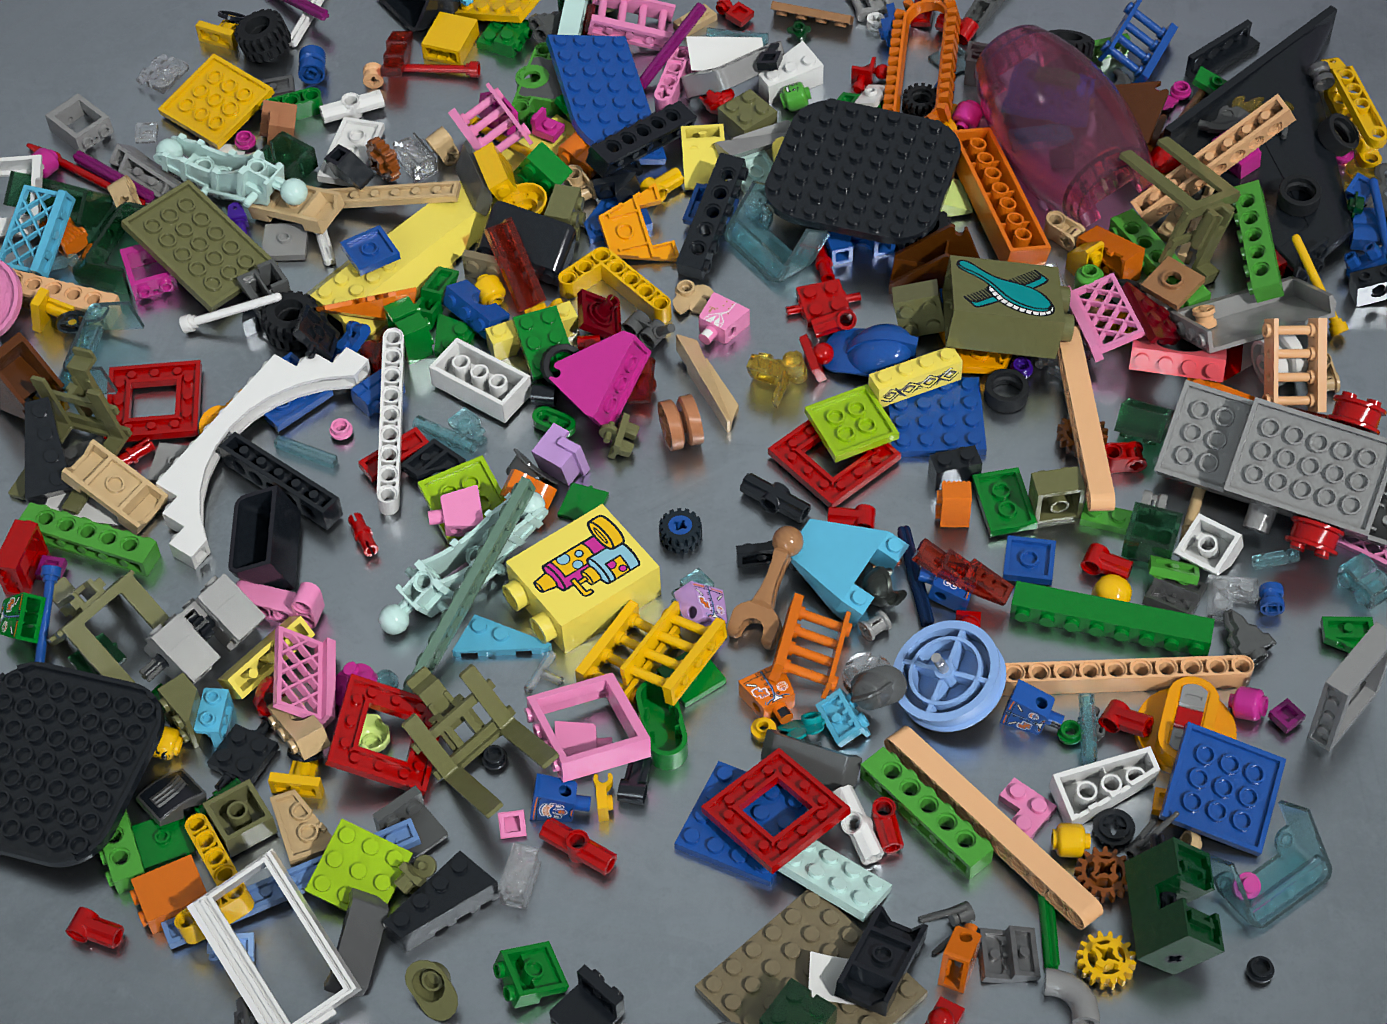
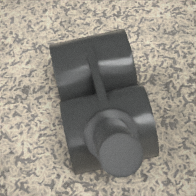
[621,310,675,349]

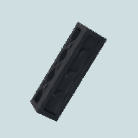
[1185,19,1260,80]

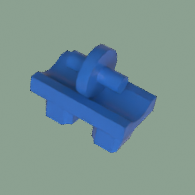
[1344,241,1387,279]

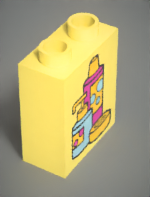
[502,504,661,654]

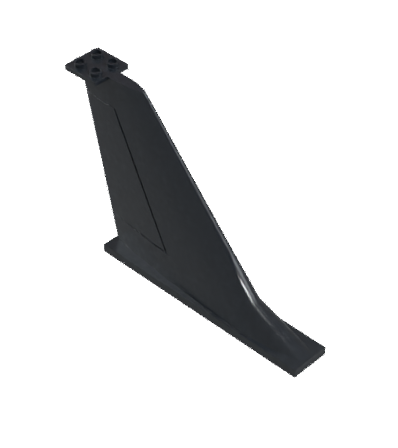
[1163,5,1354,282]

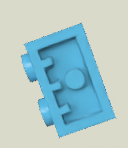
[194,688,234,748]
[815,688,871,747]

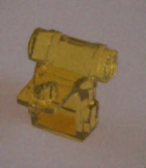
[746,350,808,408]

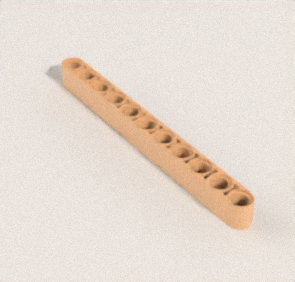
[1057,325,1115,512]
[1002,655,1254,696]
[884,725,1103,930]

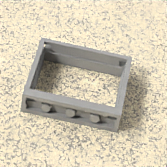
[1307,621,1387,752]

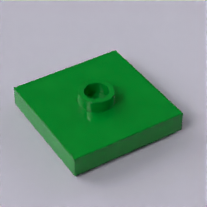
[656,652,726,708]
[131,817,197,873]

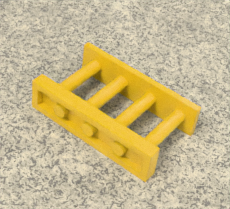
[575,600,682,705]
[620,600,727,706]

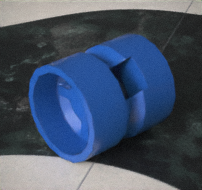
[298,45,326,85]

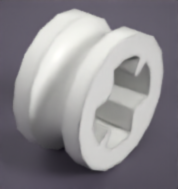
[866,12,885,32]

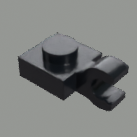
[756,43,783,71]

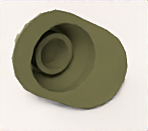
[405,960,458,1021]

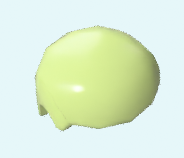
[358,714,390,752]

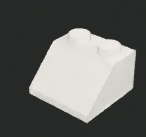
[1173,513,1244,576]

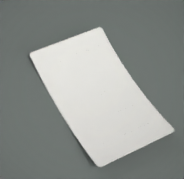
[808,951,856,1005]

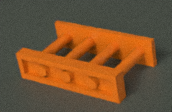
[768,593,853,699]

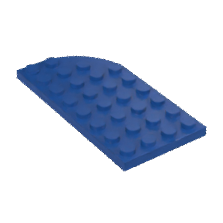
[546,34,667,165]

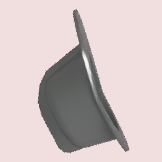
[506,448,559,485]
[851,665,907,710]

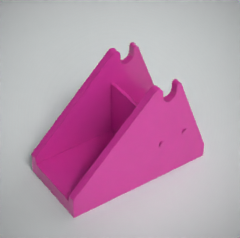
[549,330,652,427]

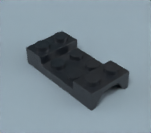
[834,905,928,1017]

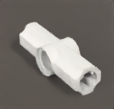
[319,89,385,124]
[833,785,884,865]

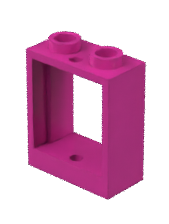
[120,244,179,301]

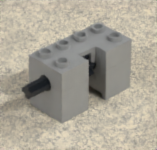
[139,573,266,685]

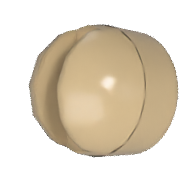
[1180,830,1202,849]

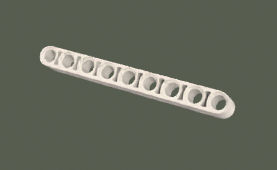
[377,328,405,515]

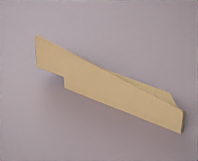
[676,334,739,433]

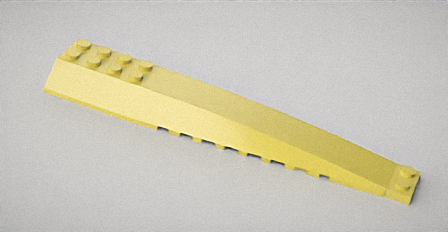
[307,115,576,342]

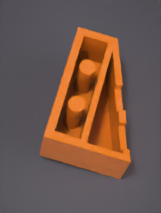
[1076,225,1145,281]

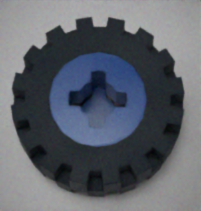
[659,508,702,554]

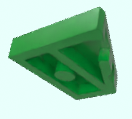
[434,313,477,357]
[1320,616,1374,653]

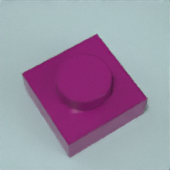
[35,555,68,581]
[1268,698,1306,734]

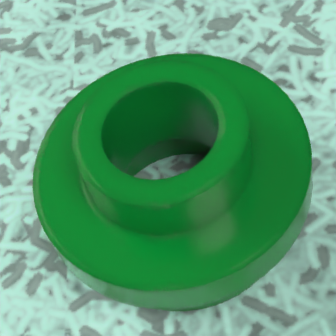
[1057,720,1083,745]

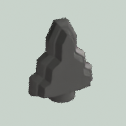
[528,11,562,43]
[1223,609,1277,665]

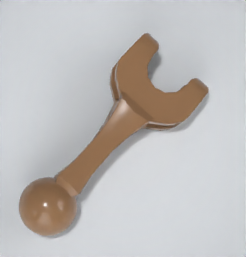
[727,526,804,651]

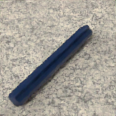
[897,525,935,628]

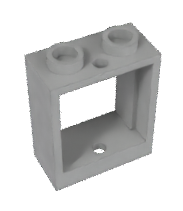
[45,93,114,152]

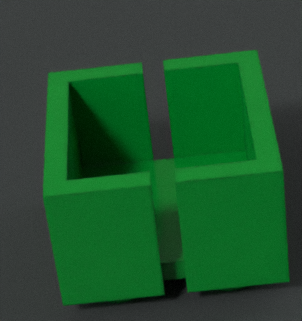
[513,141,573,198]
[384,296,434,365]

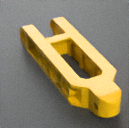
[1320,57,1387,172]

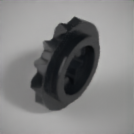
[1092,808,1135,848]

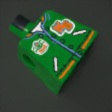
[0,592,46,644]

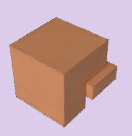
[259,100,297,156]

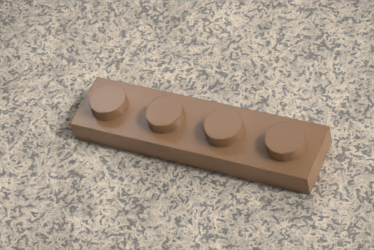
[771,1,854,28]

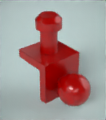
[851,57,888,94]

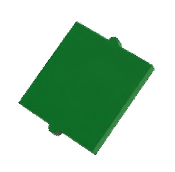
[557,482,609,521]

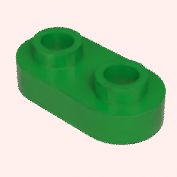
[532,406,576,438]

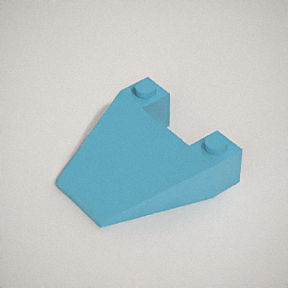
[791,519,909,627]

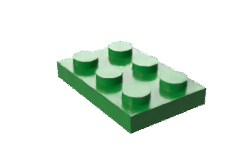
[512,306,571,381]
[972,467,1038,537]

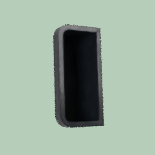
[380,0,461,32]
[476,201,576,286]
[228,485,301,591]

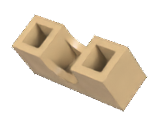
[267,692,331,761]

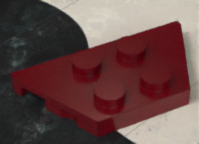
[1121,281,1181,345]

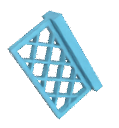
[0,185,76,278]

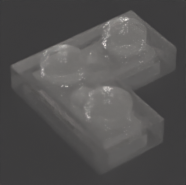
[1207,574,1258,622]

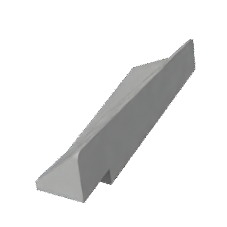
[714,120,791,157]
[109,143,182,198]

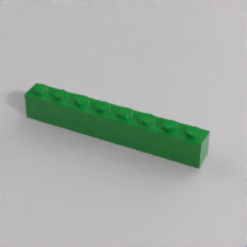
[1010,581,1215,656]

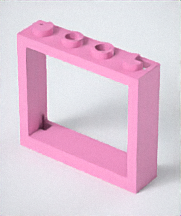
[524,672,651,783]

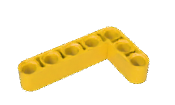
[558,247,672,324]
[174,813,255,944]

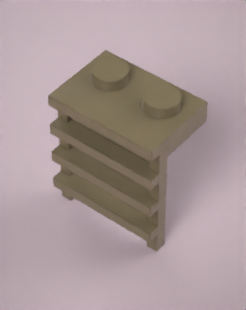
[462,241,512,286]

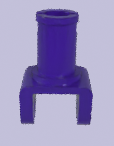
[227,202,249,235]

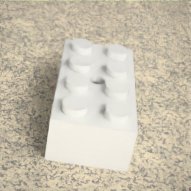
[429,338,532,423]

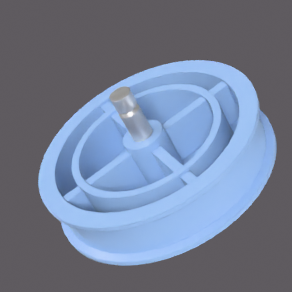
[893,620,1007,732]

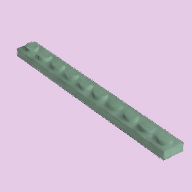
[402,476,536,694]

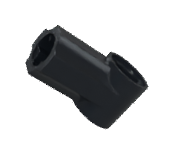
[617,757,652,806]

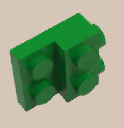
[476,19,533,59]
[493,941,569,1008]

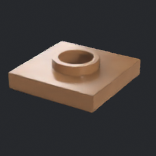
[1141,256,1205,311]

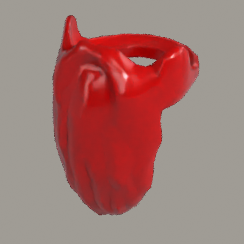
[253,676,286,718]

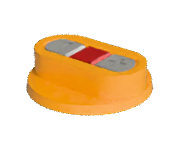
[1134,676,1237,774]

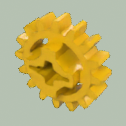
[1076,931,1136,990]

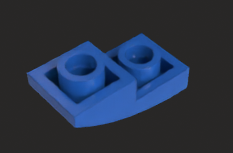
[878,3,896,47]

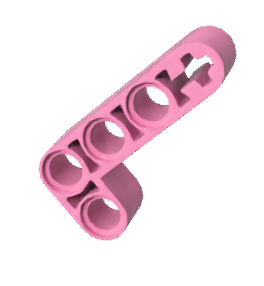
[654,46,698,112]
[236,580,325,629]

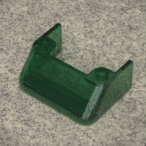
[3,171,114,231]
[72,202,145,295]

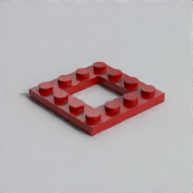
[104,360,202,442]
[768,419,901,507]
[325,673,440,796]
[701,748,851,874]

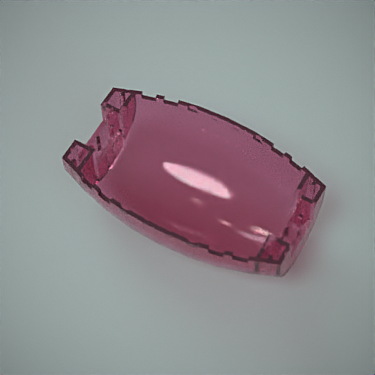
[974,25,1154,228]

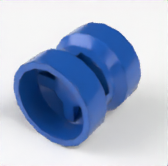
[1259,582,1285,616]

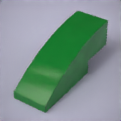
[416,266,459,328]

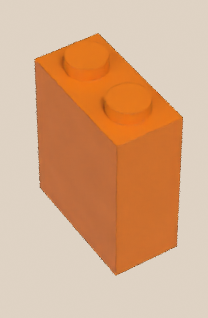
[129,854,207,934]

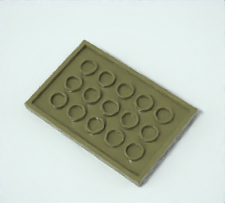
[121,179,278,312]

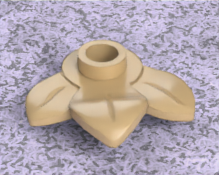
[673,280,714,315]

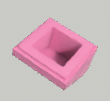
[498,810,527,839]

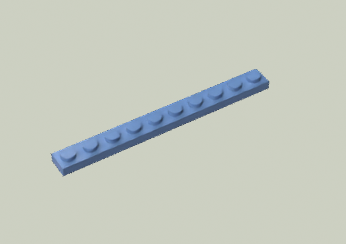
[161,818,421,949]

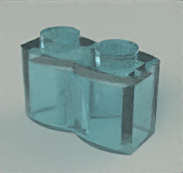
[1337,553,1387,609]

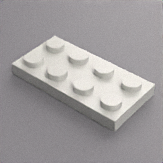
[317,117,385,187]

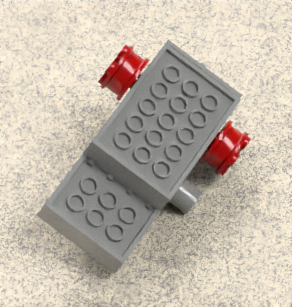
[1154,380,1387,560]

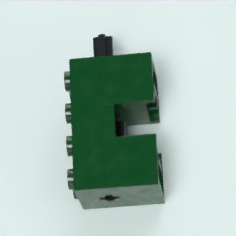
[1124,834,1225,975]

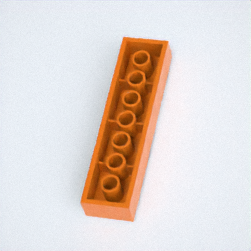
[952,127,1051,266]

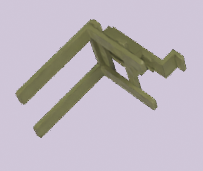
[1119,136,1241,285]
[8,346,132,515]
[47,570,170,683]
[401,664,559,819]

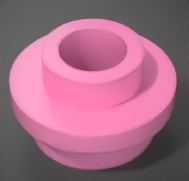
[329,418,353,440]

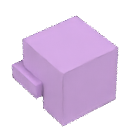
[531,423,590,486]

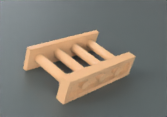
[1262,318,1327,412]

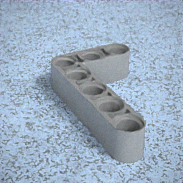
[681,41,785,98]

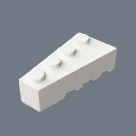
[1049,746,1160,825]

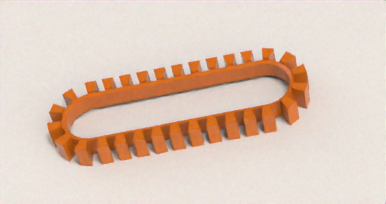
[882,0,961,123]

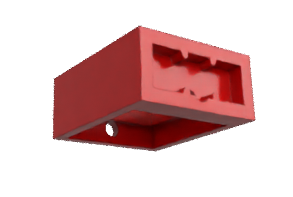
[0,519,49,595]

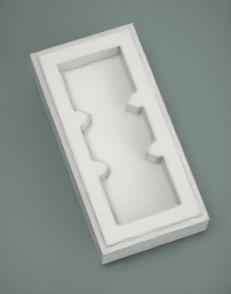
[855,84,885,108]

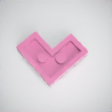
[998,777,1057,839]

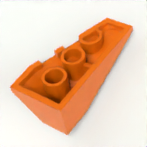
[316,287,417,321]

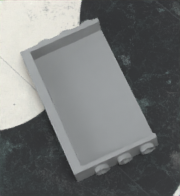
[1170,276,1336,353]

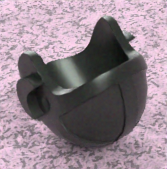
[862,566,907,608]

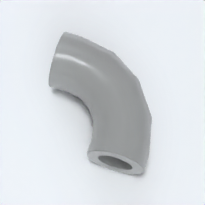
[1044,968,1100,1024]

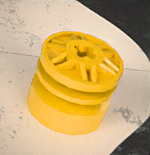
[502,182,549,215]

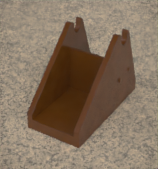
[1096,81,1169,176]
[889,224,980,295]
[0,332,65,419]

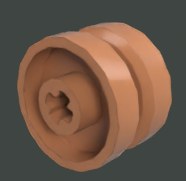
[657,394,704,451]

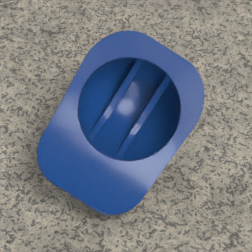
[823,324,919,378]

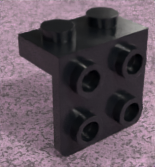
[549,964,625,1024]

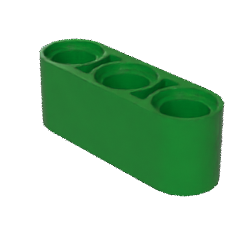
[261,87,323,121]

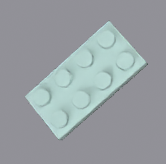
[778,840,892,922]

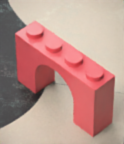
[1129,335,1227,382]

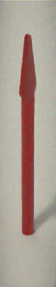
[26,143,145,207]

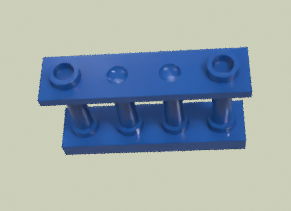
[1098,0,1178,83]

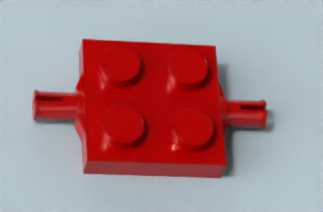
[785,279,861,328]

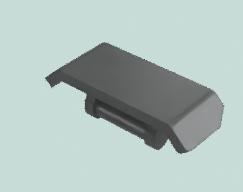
[455,140,495,216]
[761,729,862,791]
[324,888,389,998]

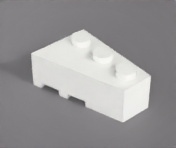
[759,40,824,105]

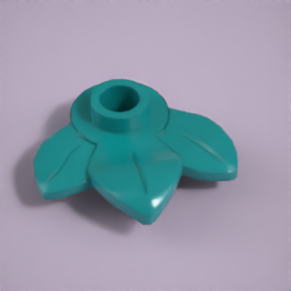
[777,711,825,740]

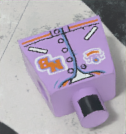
[674,581,728,627]

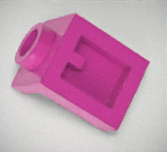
[530,107,565,143]

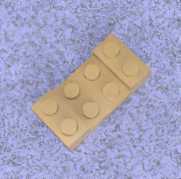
[248,185,345,235]
[61,439,168,535]

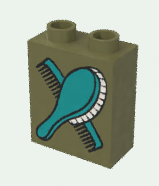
[942,255,1074,359]

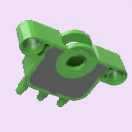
[511,42,563,125]

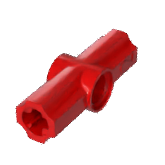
[539,817,617,876]

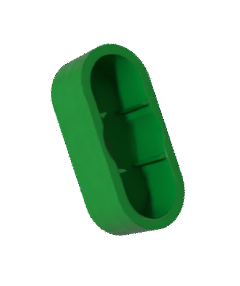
[636,681,688,770]

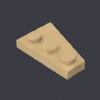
[270,789,332,867]

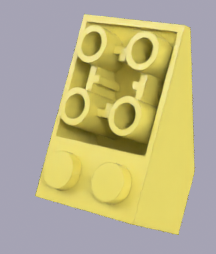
[681,124,727,190]

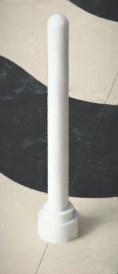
[179,293,282,334]

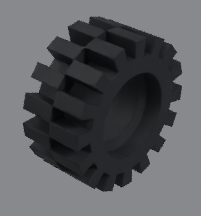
[902,83,937,117]

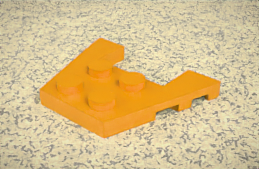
[598,183,679,262]
[939,331,1013,374]

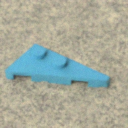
[452,614,552,657]

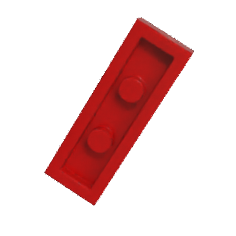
[358,427,429,482]

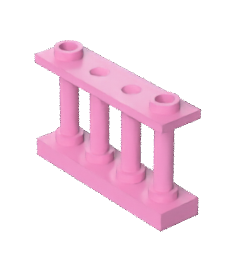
[587,0,676,51]
[448,82,533,153]

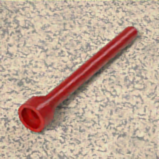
[382,61,481,78]

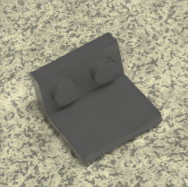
[373,785,448,863]

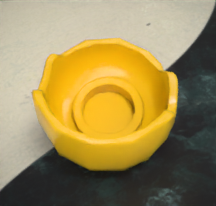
[1091,574,1132,602]

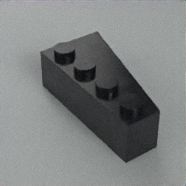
[25,397,73,503]
[383,851,500,953]

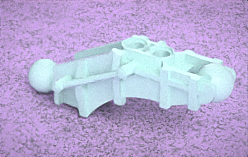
[153,133,308,208]
[378,492,549,635]

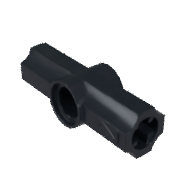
[740,473,811,523]

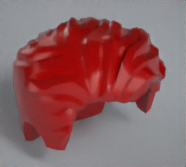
[698,88,735,115]
[1146,146,1181,174]

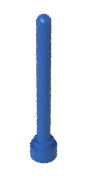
[1369,178,1387,264]
[34,565,62,663]

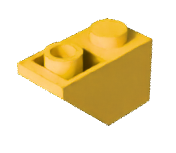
[1065,241,1104,277]

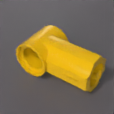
[640,167,684,203]

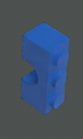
[824,231,895,266]
[443,279,510,339]

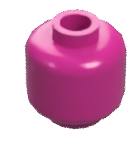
[952,100,983,130]
[32,148,59,179]
[1228,686,1269,721]

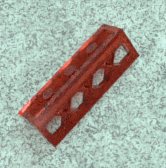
[484,217,546,313]

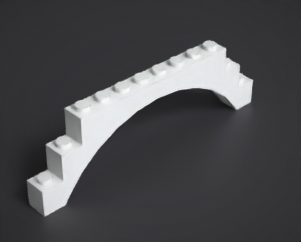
[156,347,371,570]

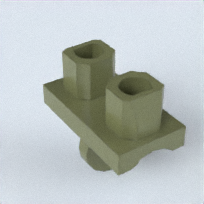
[599,413,640,460]
[394,855,437,895]

